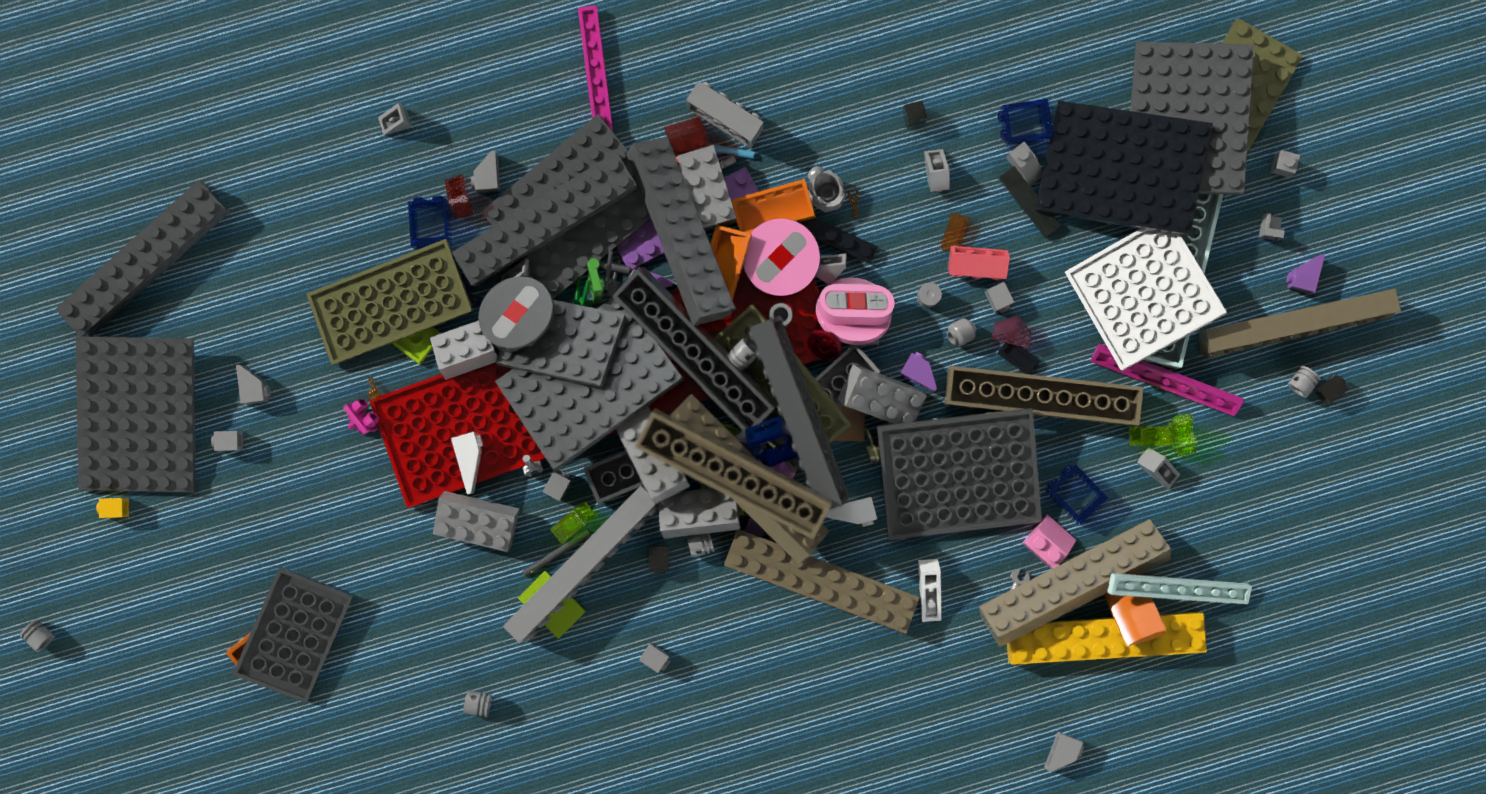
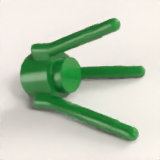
[574,279,606,308]

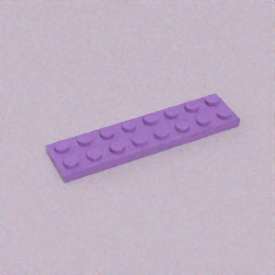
[617,167,759,271]

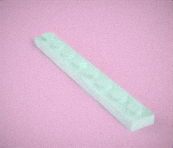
[1108,573,1252,604]

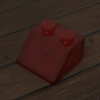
[664,116,710,162]

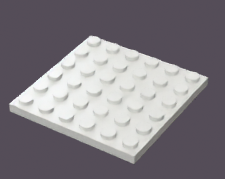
[1065,229,1227,371]

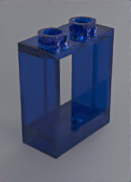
[998,99,1053,146]
[408,196,452,249]
[745,416,799,467]
[1045,464,1108,525]

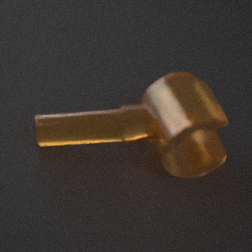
[847,190,859,218]
[367,377,381,401]

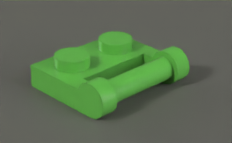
[587,258,605,305]

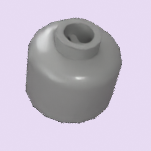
[947,318,976,346]

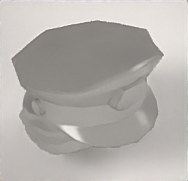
[808,166,846,212]

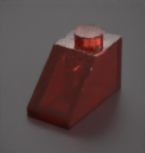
[445,174,474,219]

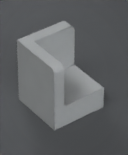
[1259,213,1284,241]

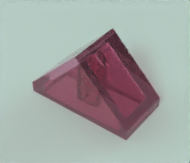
[992,315,1032,348]

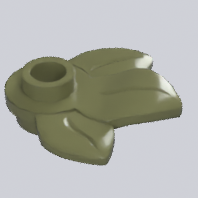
[864,428,880,464]

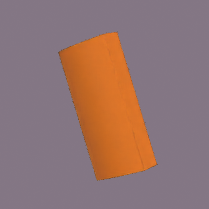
[731,179,816,234]
[710,225,752,300]
[1103,592,1166,647]

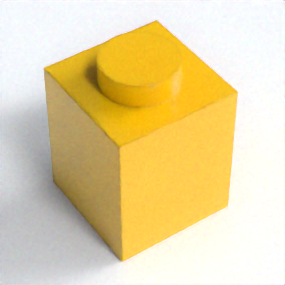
[96,498,129,518]

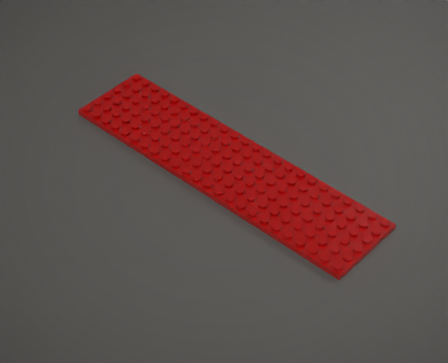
[369,266,838,508]

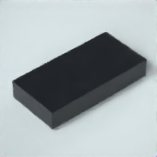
[997,338,1040,374]

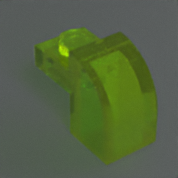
[1168,413,1198,457]
[1129,426,1175,446]
[550,501,597,544]

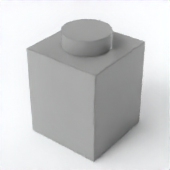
[1270,150,1300,177]
[984,282,1014,313]
[211,431,243,451]
[543,470,572,501]
[639,642,670,673]

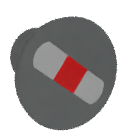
[479,277,553,352]

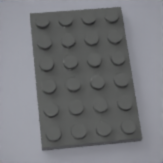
[495,300,627,388]
[232,567,353,703]

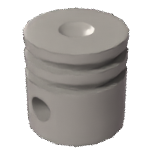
[916,283,942,308]
[769,303,792,327]
[727,338,758,371]
[1287,366,1321,398]
[686,533,715,558]
[19,619,55,652]
[463,690,492,717]

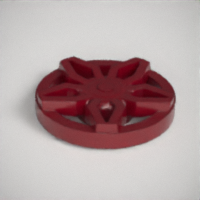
[807,330,843,360]

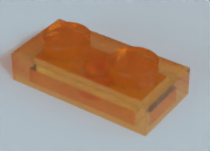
[939,212,970,252]

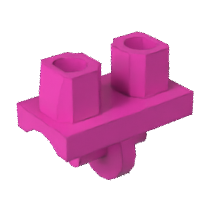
[343,398,380,435]

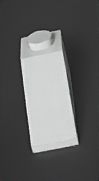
[451,432,483,494]
[825,497,877,527]
[918,559,941,622]

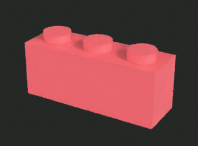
[948,246,1010,280]

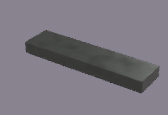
[999,166,1061,238]

